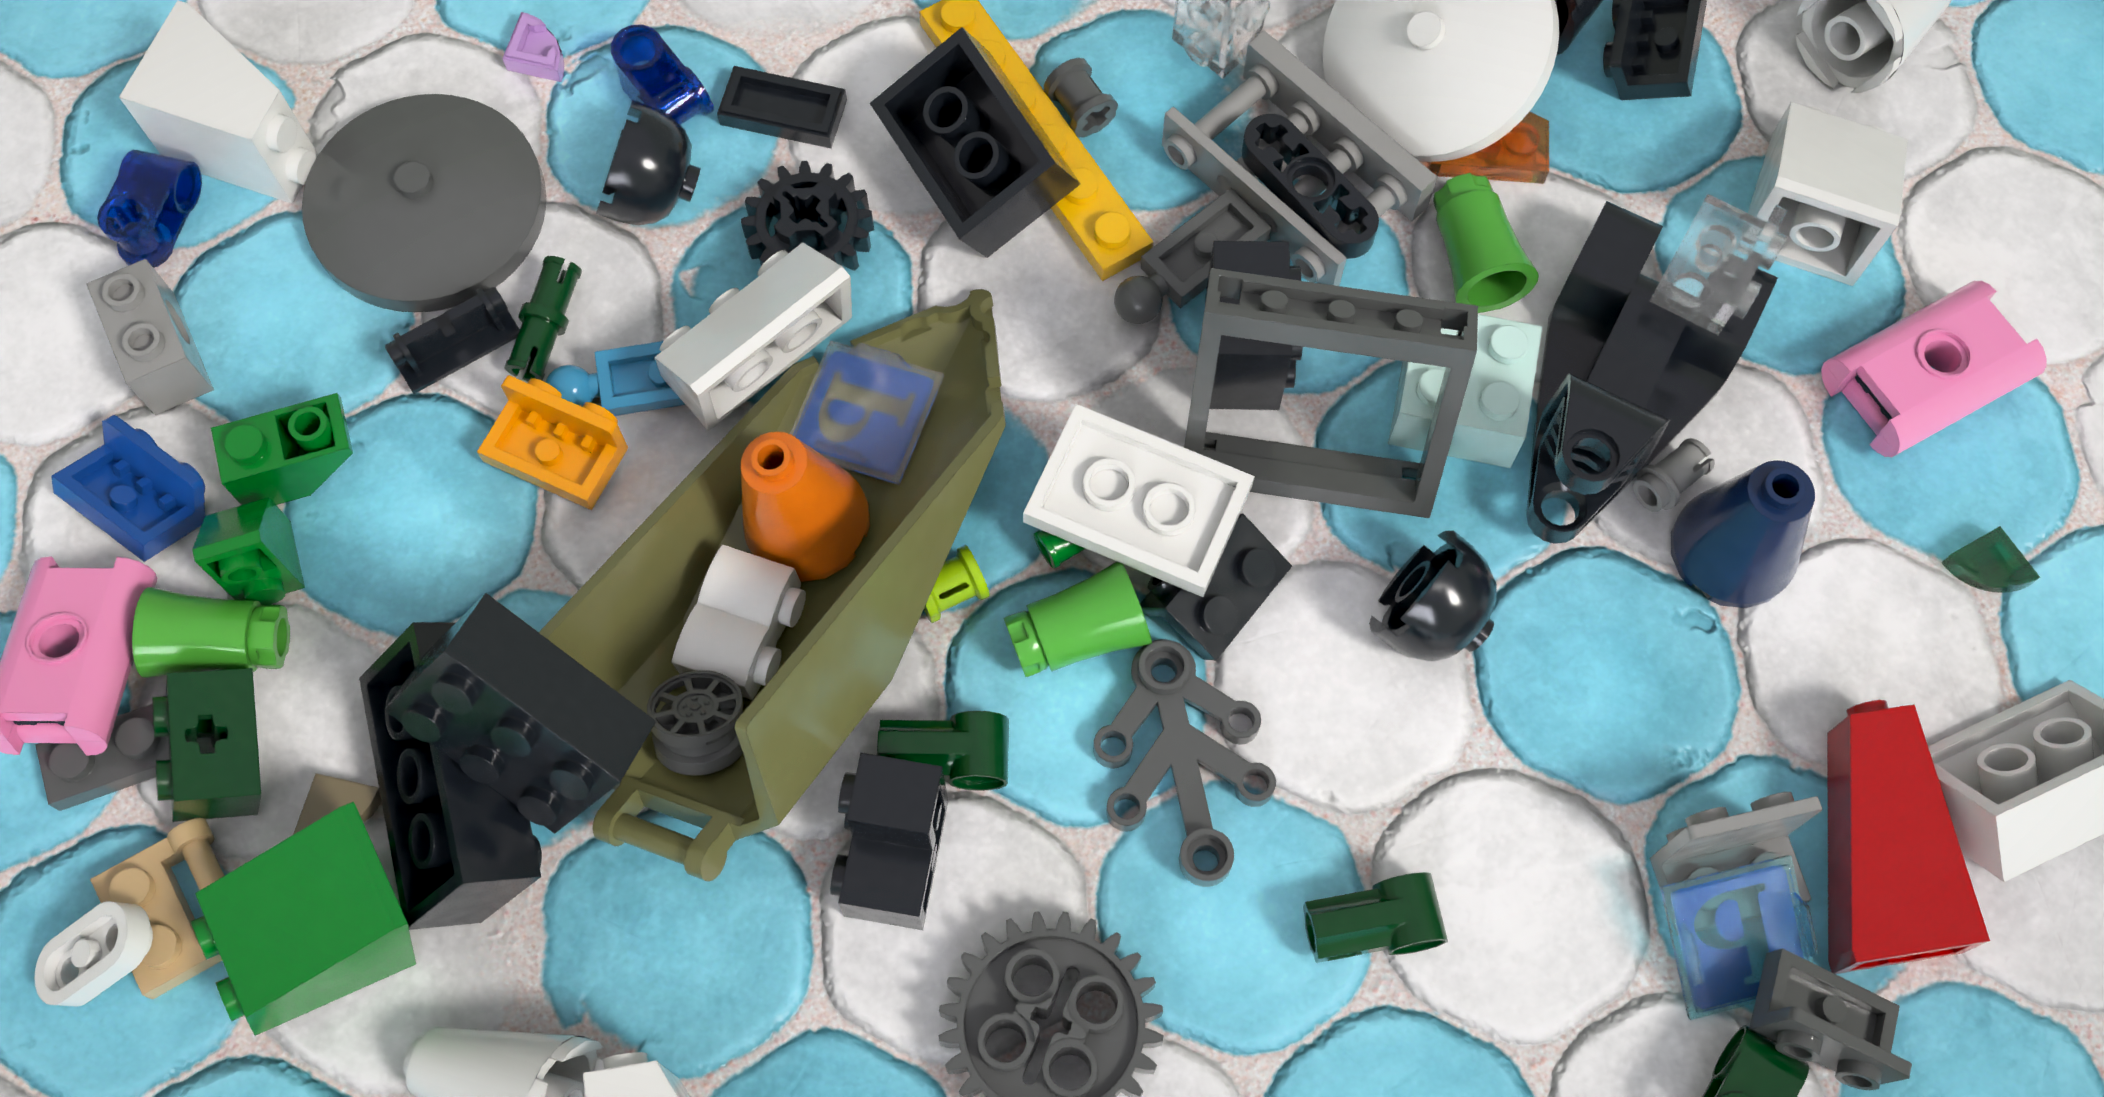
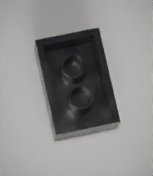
[870,27,1080,258]
[385,593,656,834]

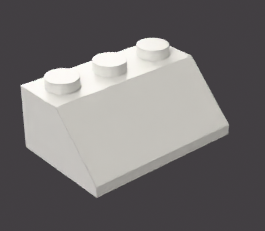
[654,242,852,431]
[1928,680,2104,882]

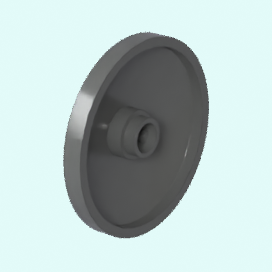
[302,94,546,313]

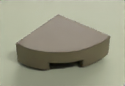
[293,773,381,835]

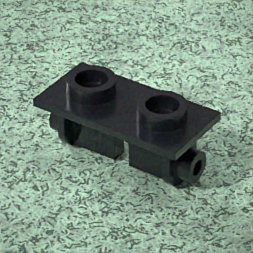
[385,287,520,394]

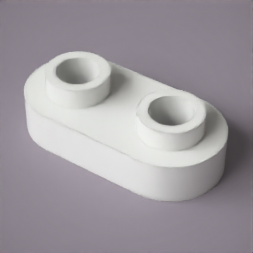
[34,901,153,1007]

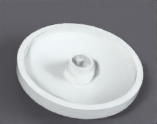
[1323,0,1559,162]

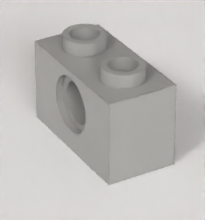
[86,259,214,415]

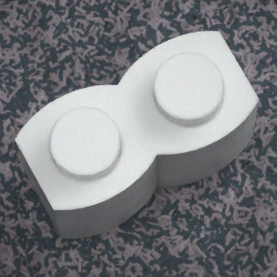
[672,544,806,700]

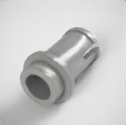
[1633,438,1715,512]

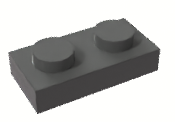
[36,704,169,811]

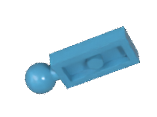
[546,341,685,416]

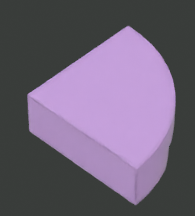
[502,12,564,82]

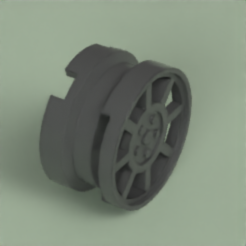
[647,670,744,776]

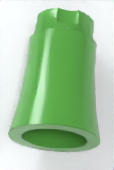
[1433,173,1539,313]
[1003,561,1152,677]
[132,587,290,678]

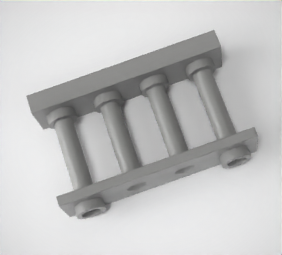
[1162,30,1438,286]

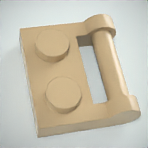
[90,818,225,1000]

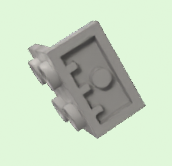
[1650,792,1823,935]

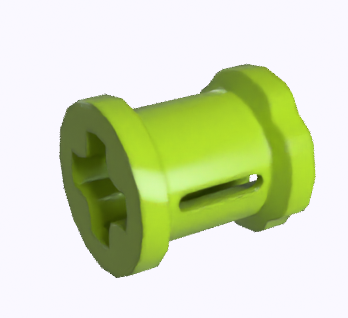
[924,544,990,623]

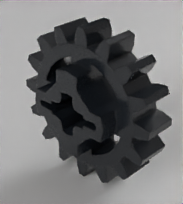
[741,161,874,271]

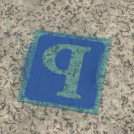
[1660,855,1819,1020]

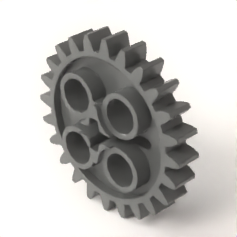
[938,911,1164,1097]

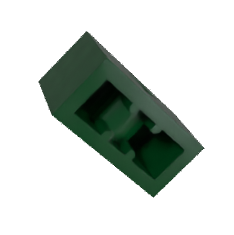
[152,668,261,822]

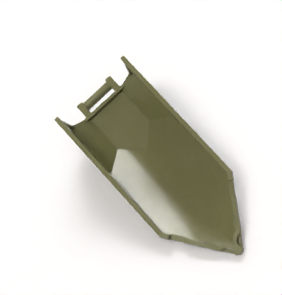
[539,289,1006,881]

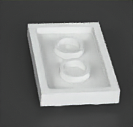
[1023,404,1255,597]

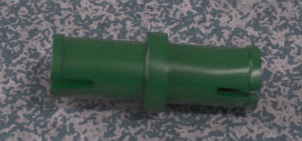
[504,256,582,381]

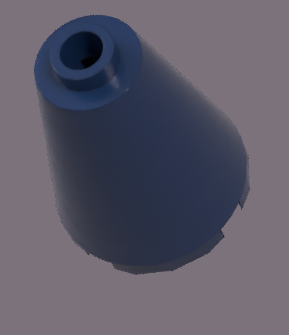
[1671,460,1815,608]

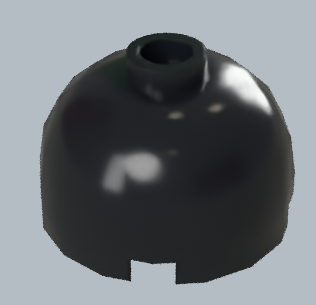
[596,100,701,225]
[1369,531,1497,661]

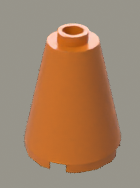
[741,432,870,582]

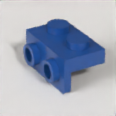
[51,415,205,562]

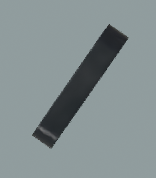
[1242,114,1379,259]

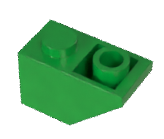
[211,393,353,505]
[192,497,305,605]

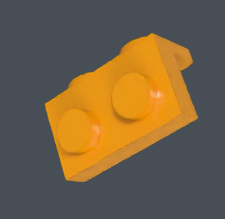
[477,375,628,510]

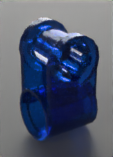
[611,24,714,125]
[97,149,202,268]

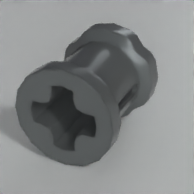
[1044,58,1118,137]

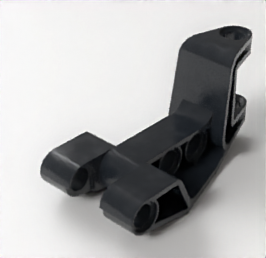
[1526,201,1778,544]

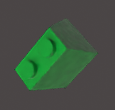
[191,801,416,1036]

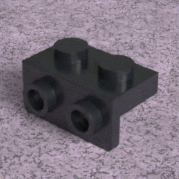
[1603,0,1707,100]
[1140,513,1292,661]

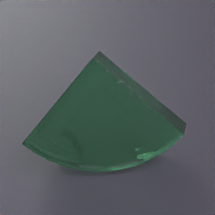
[1941,526,2040,593]

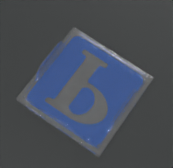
[789,340,944,485]

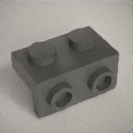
[1749,948,1912,1090]

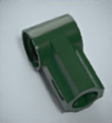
[877,711,1009,791]
[1303,872,1448,963]

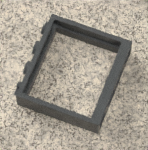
[1184,268,1478,518]

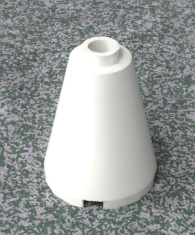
[1796,0,1952,93]
[403,1027,604,1097]

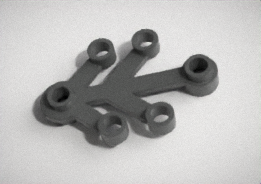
[1093,639,1276,887]

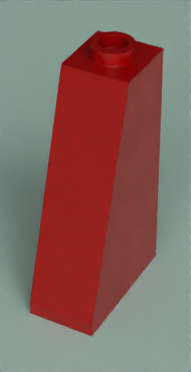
[1827,700,1990,974]

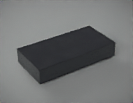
[717,66,847,148]

